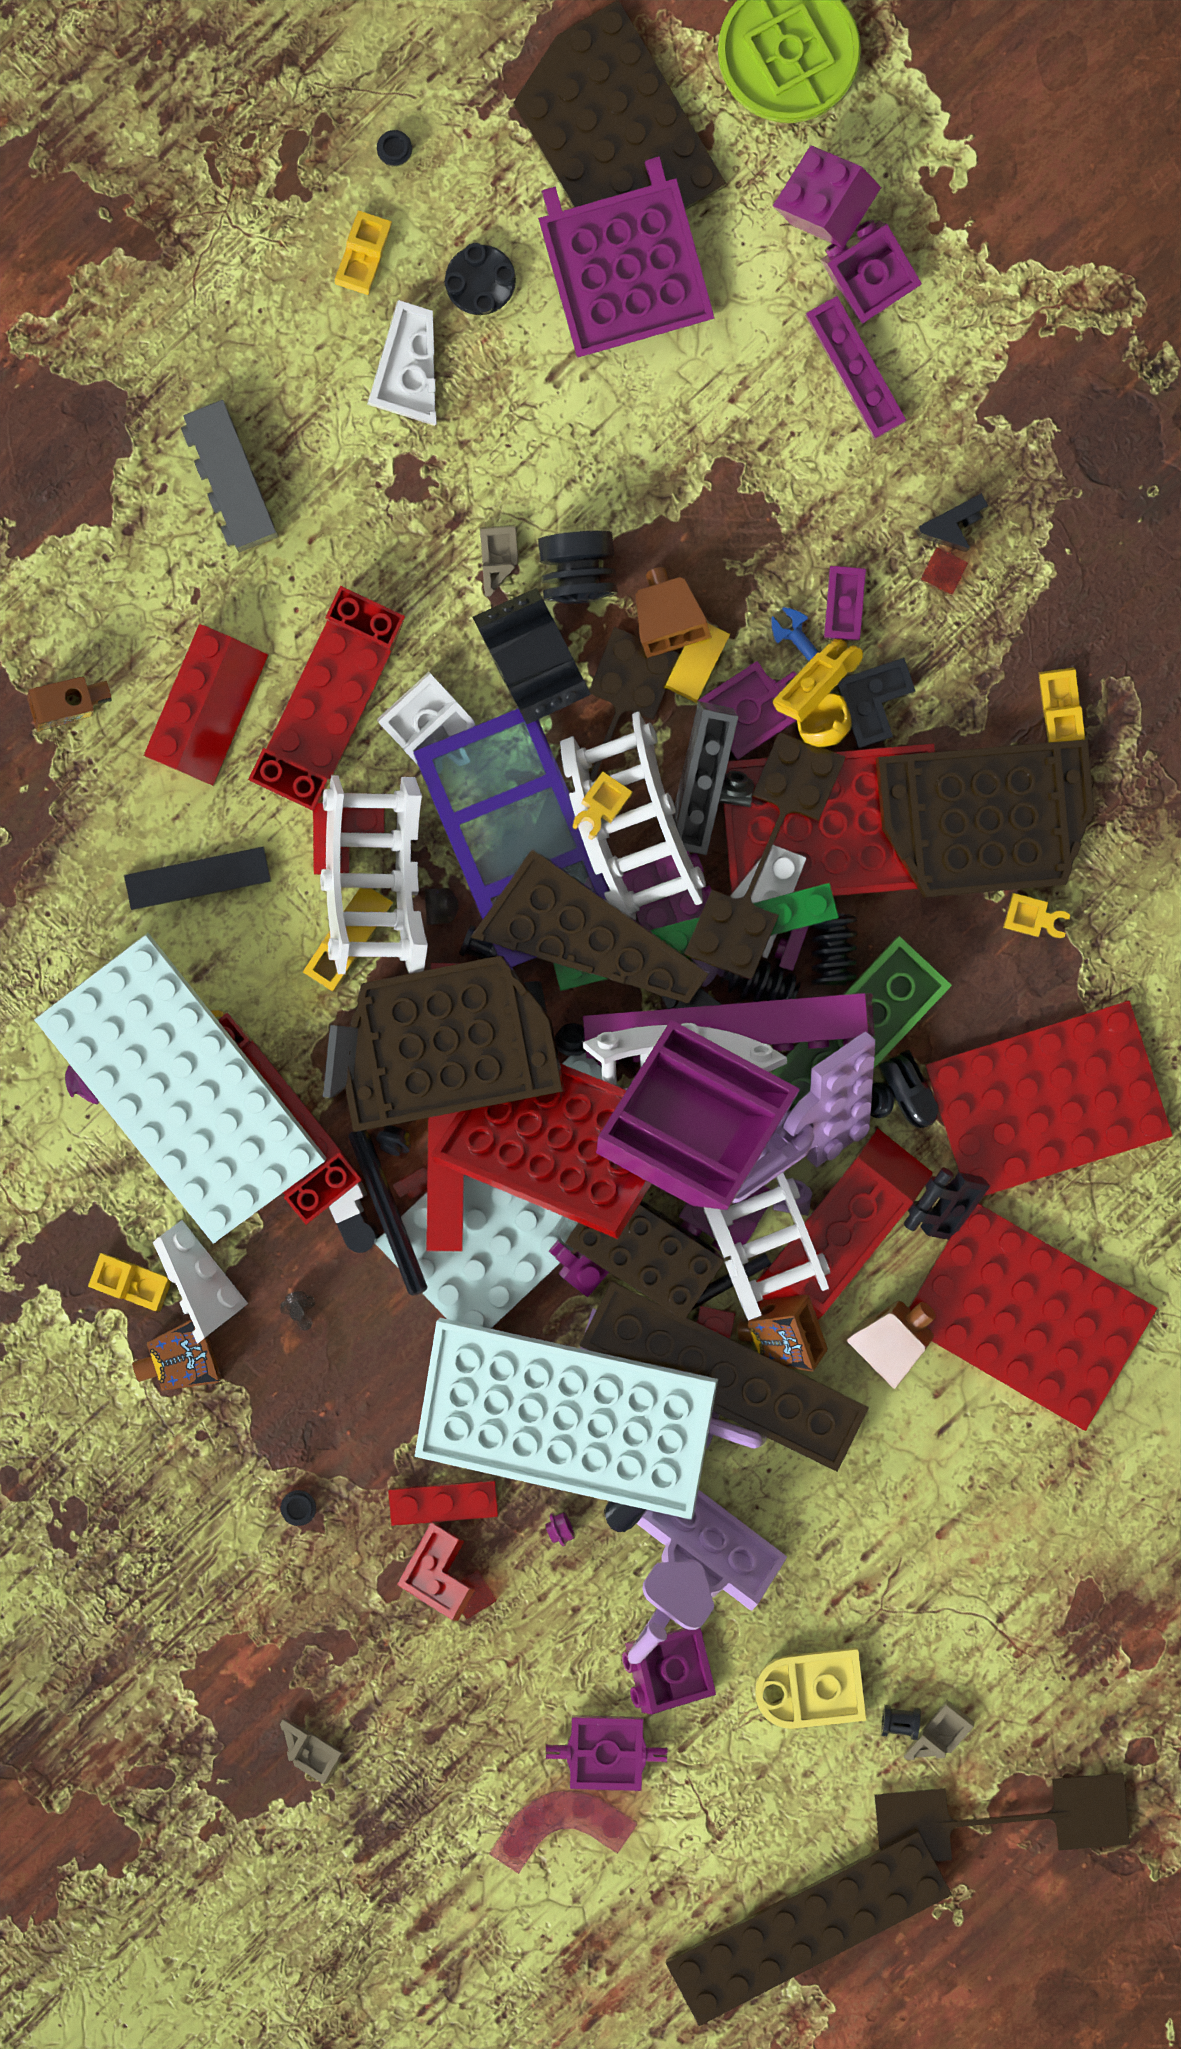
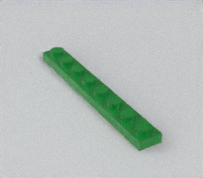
[553,883,839,991]

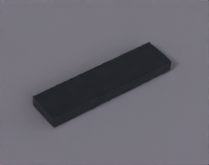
[124,846,272,910]

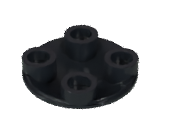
[444,243,516,315]

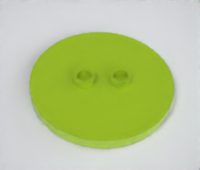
[718,0,861,123]

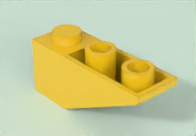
[303,888,393,992]

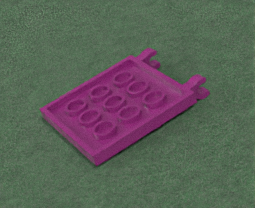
[538,157,715,358]

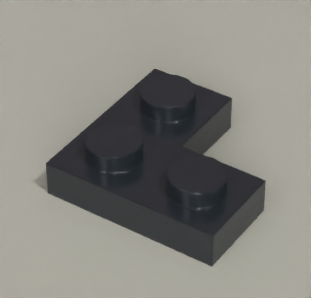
[837,658,916,749]

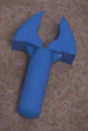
[771,607,820,661]

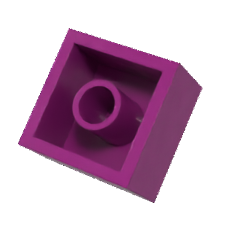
[773,145,882,248]

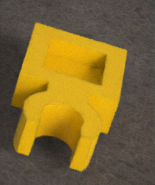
[572,771,632,840]
[1003,893,1071,938]

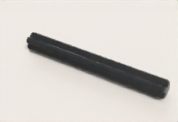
[348,1130,428,1296]

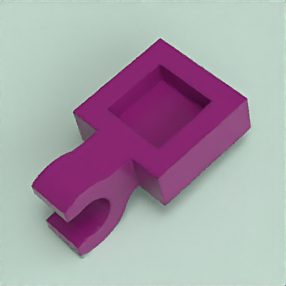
[549,1240,609,1298]

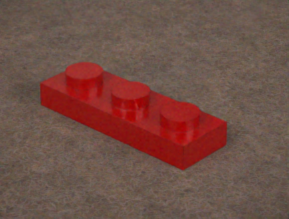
[388,1480,498,1526]

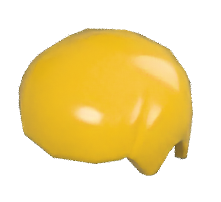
[797,693,852,747]

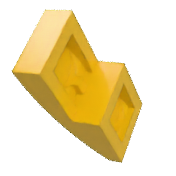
[335,210,392,295]
[665,623,730,703]
[1038,667,1085,743]
[88,1253,172,1312]

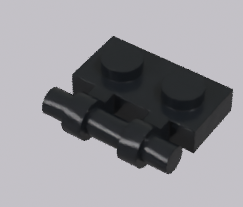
[904,1167,990,1240]

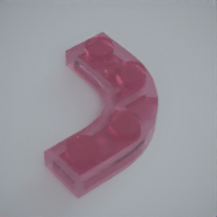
[489,1790,637,1874]

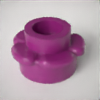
[545,1512,575,1546]

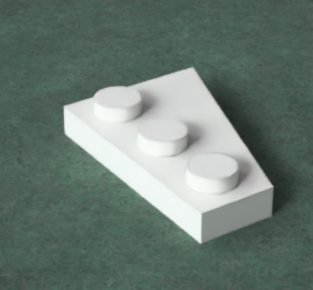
[367,300,436,426]
[730,845,806,958]
[153,1220,248,1344]

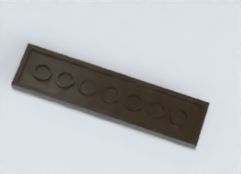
[579,1280,869,1472]
[666,1829,952,2026]

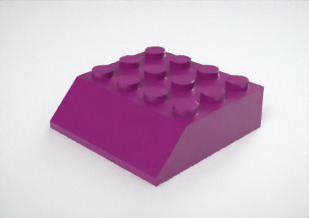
[596,1020,800,1210]

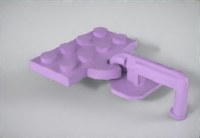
[732,1031,875,1203]
[628,1490,787,1664]

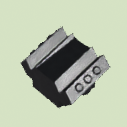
[472,588,591,725]

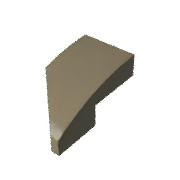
[480,525,518,597]
[904,1700,975,1760]
[280,1719,345,1784]

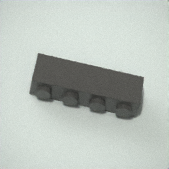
[181,400,279,553]
[672,701,738,855]

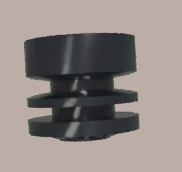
[538,530,618,604]

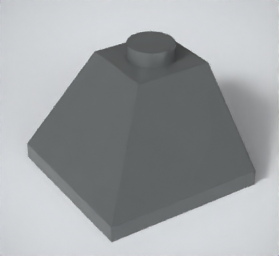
[323,1025,358,1098]

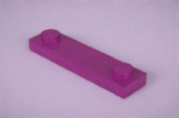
[805,296,907,440]

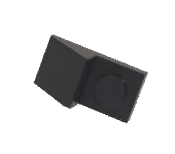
[916,493,988,552]

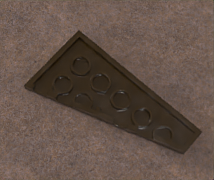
[471,848,710,1003]

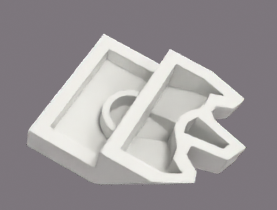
[377,672,476,774]

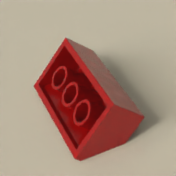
[143,623,269,786]

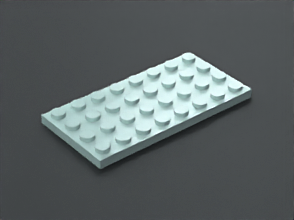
[35,933,326,1244]
[375,1053,621,1329]
[415,1318,718,1519]

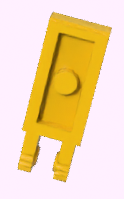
[773,639,864,722]

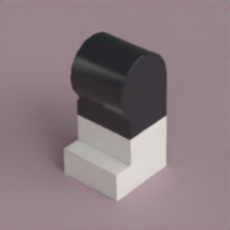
[329,1182,379,1253]

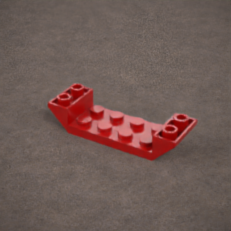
[248,586,405,811]
[218,1012,362,1225]
[756,1128,933,1320]

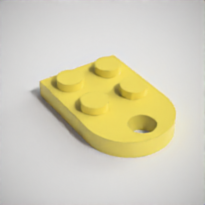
[755,1647,866,1729]

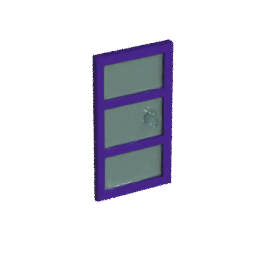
[413,709,610,967]

